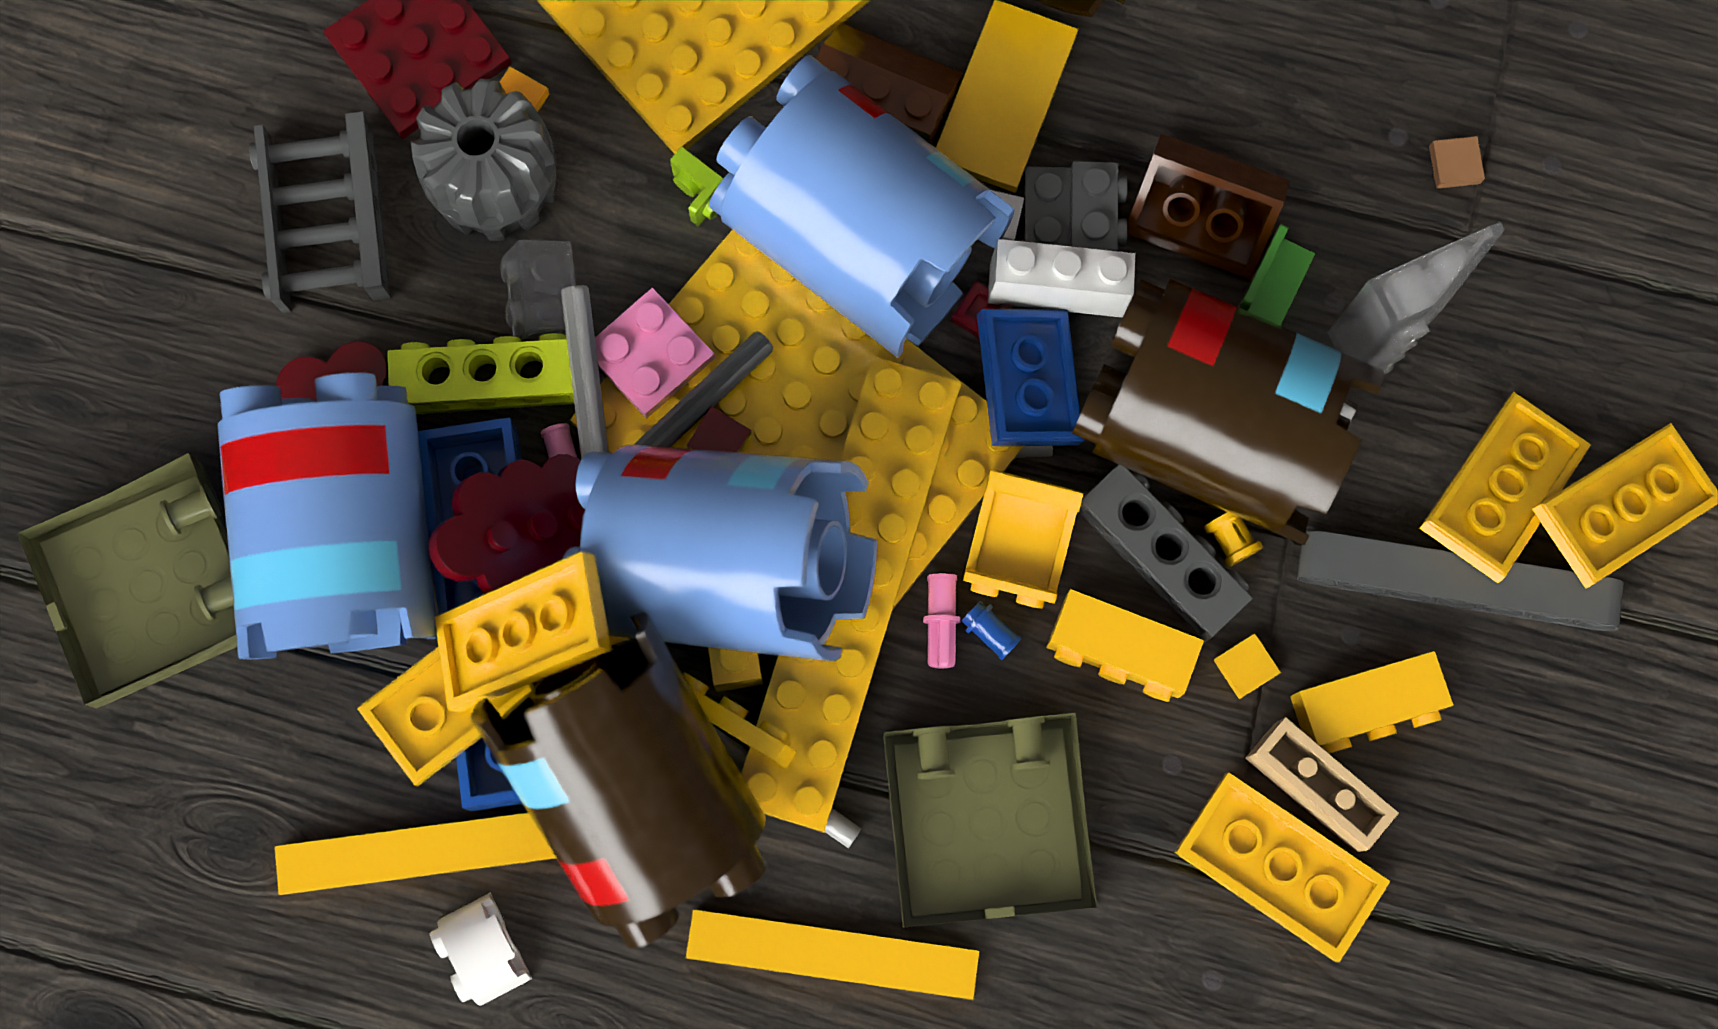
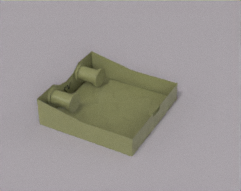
[17,453,237,709]
[883,713,1097,928]

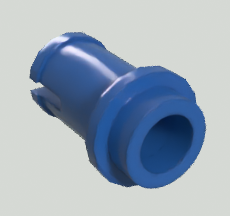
[961,601,1022,661]

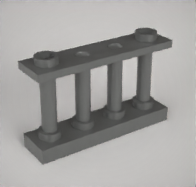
[249,111,391,313]

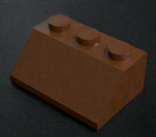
[816,23,964,145]
[1127,133,1289,280]

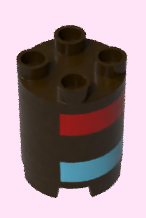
[1072,278,1384,545]
[471,612,767,948]

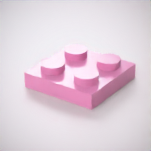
[595,288,715,419]

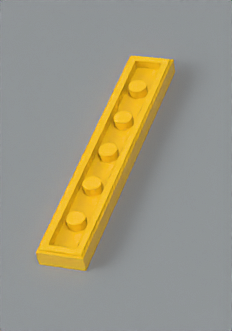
[275,813,557,895]
[686,910,979,1000]

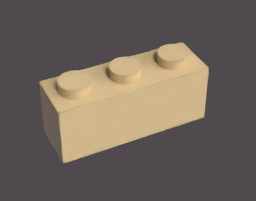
[1245,717,1399,852]

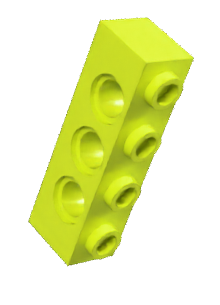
[387,333,574,414]

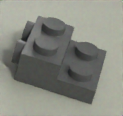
[1024,161,1127,251]

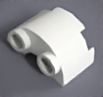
[430,892,532,1006]

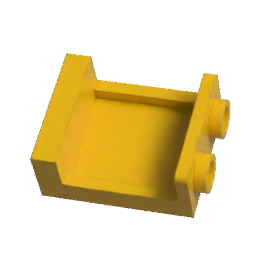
[963,469,1083,609]

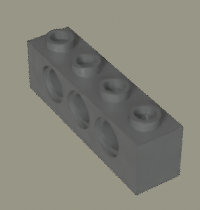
[1079,465,1253,643]

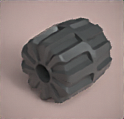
[411,78,558,241]

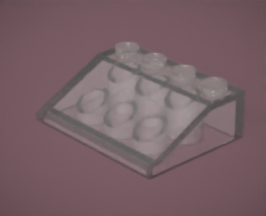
[1327,222,1505,374]

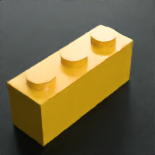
[1046,589,1204,702]
[1290,651,1454,754]

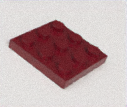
[323,0,512,139]

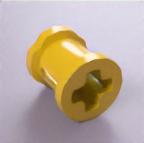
[1203,512,1263,568]

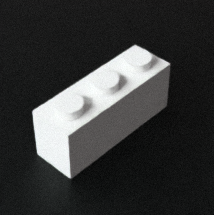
[988,239,1135,318]

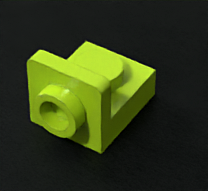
[670,146,723,226]

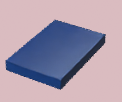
[977,309,1084,446]

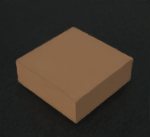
[1429,136,1485,189]

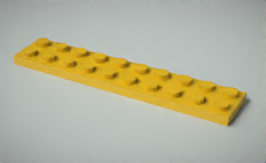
[741,356,962,832]

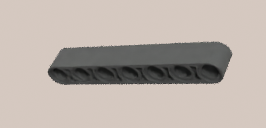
[1297,531,1624,631]

